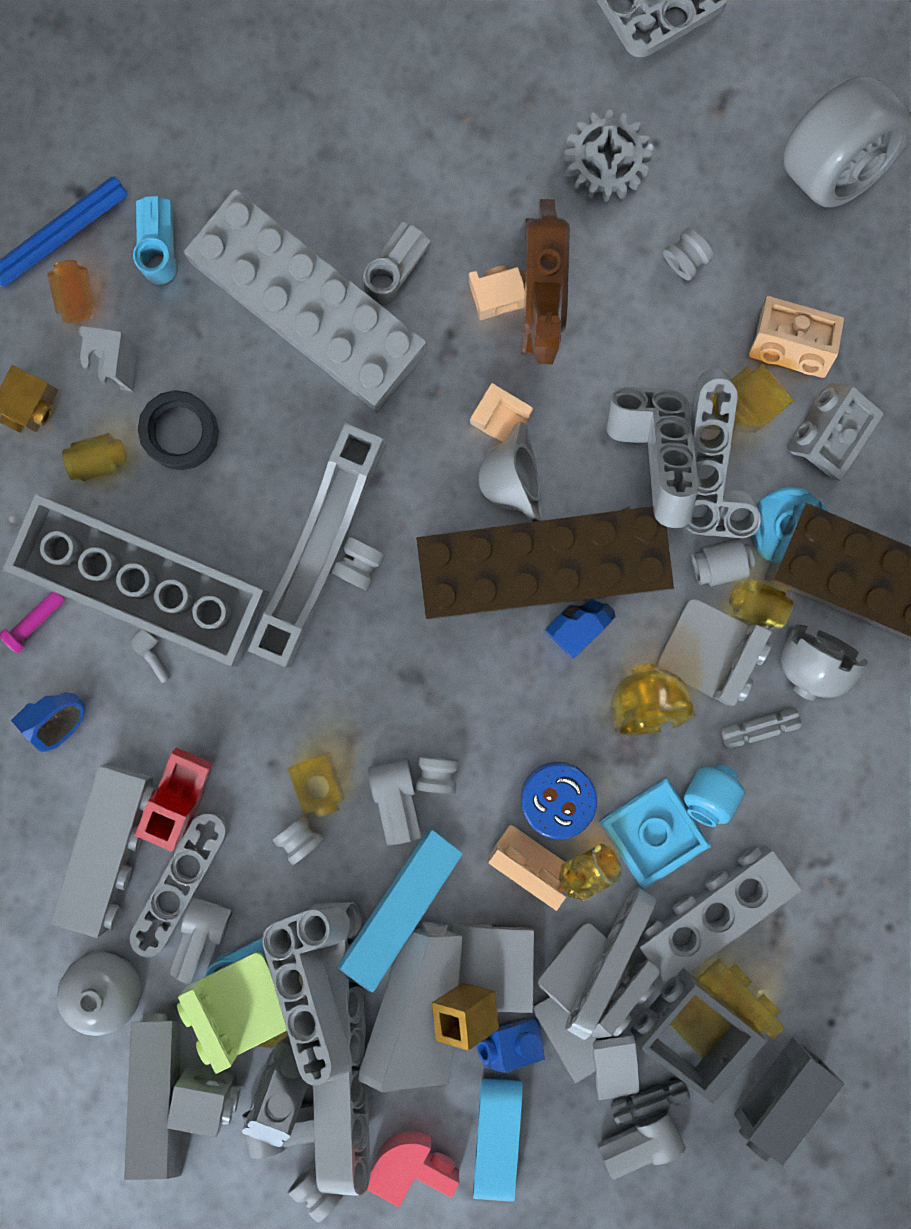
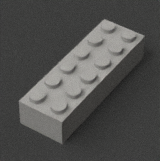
[184,189,427,413]
[2,494,269,667]

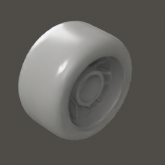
[783,76,911,207]

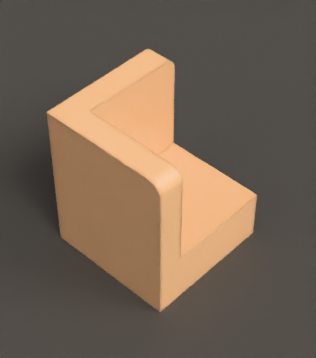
[470,383,534,443]

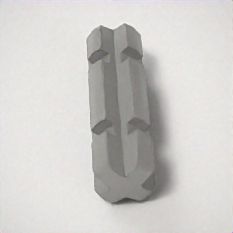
[721,707,801,749]

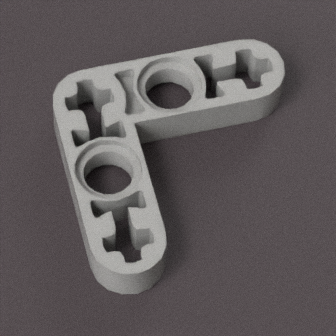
[596,0,728,58]

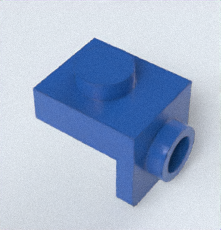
[477,1017,545,1073]

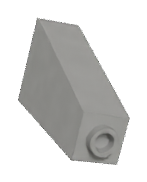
[358,922,463,1092]
[124,1014,182,1180]

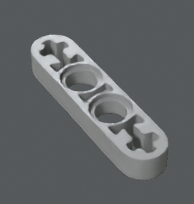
[129,812,228,957]
[565,887,656,1040]

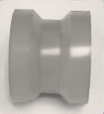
[663,228,714,281]
[416,756,459,794]
[273,815,324,866]

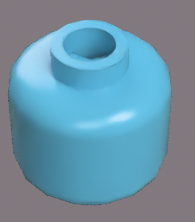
[684,764,745,827]

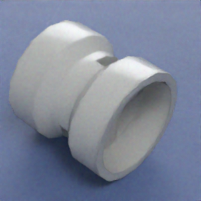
[331,537,385,591]
[288,1162,344,1222]

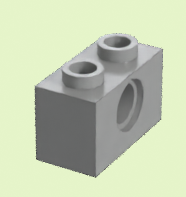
[166,1064,241,1138]

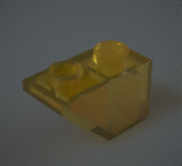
[704,364,794,433]

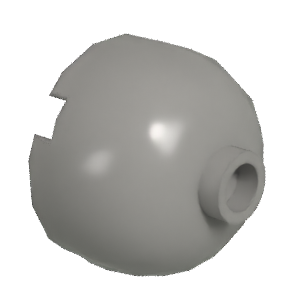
[781,625,868,700]
[56,950,142,1036]

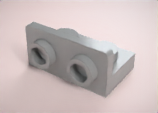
[787,383,884,481]

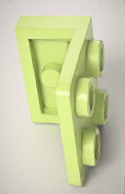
[177,952,287,1074]

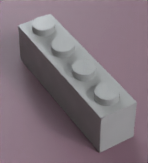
[50,763,156,938]

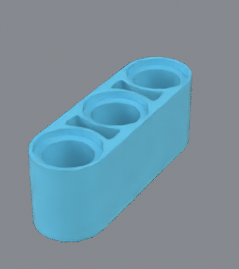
[473,1078,522,1202]

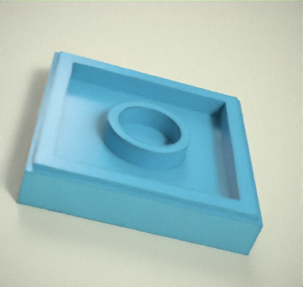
[598,777,711,890]

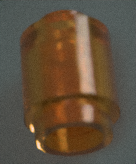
[47,260,96,324]

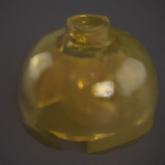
[611,664,695,736]

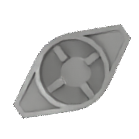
[479,421,542,522]

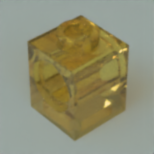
[288,752,345,818]

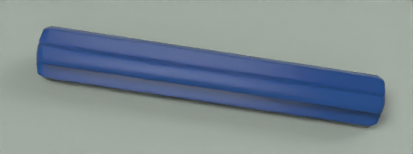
[0,176,127,286]

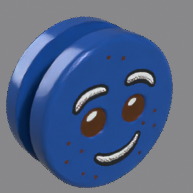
[521,762,597,839]

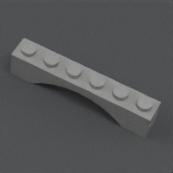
[248,423,385,667]

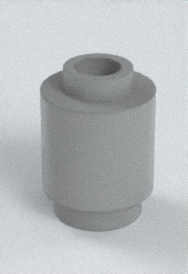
[692,538,755,587]

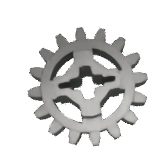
[564,109,652,202]

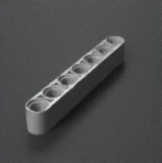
[310,902,371,1196]

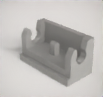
[79,326,139,391]

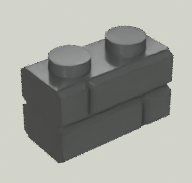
[242,1042,308,1147]

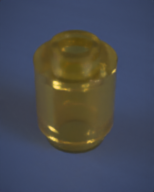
[62,433,127,482]
[729,578,793,629]

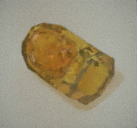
[559,843,622,901]

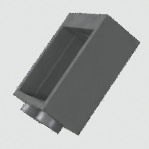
[630,968,767,1104]
[734,1037,844,1166]

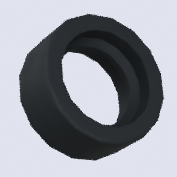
[137,390,219,470]

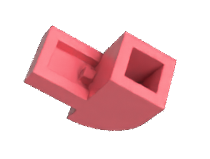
[367,1131,459,1207]

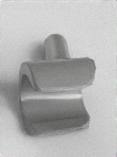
[131,629,170,683]

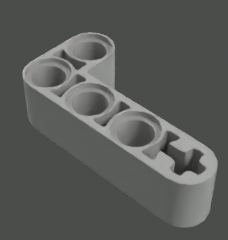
[686,369,761,538]
[606,387,699,528]
[262,906,352,1086]

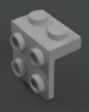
[657,599,772,706]
[538,923,661,1039]

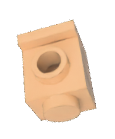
[469,265,526,320]

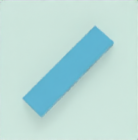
[336,830,463,992]

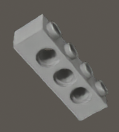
[637,845,802,983]

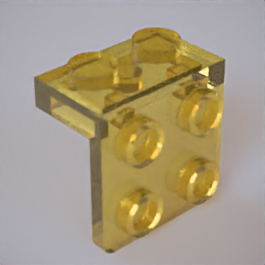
[670,958,785,1059]

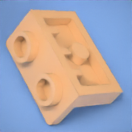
[749,296,844,378]
[487,825,576,911]

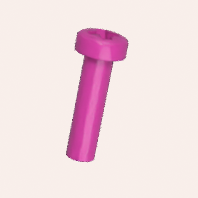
[0,591,66,653]

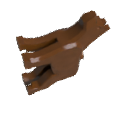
[521,199,570,365]

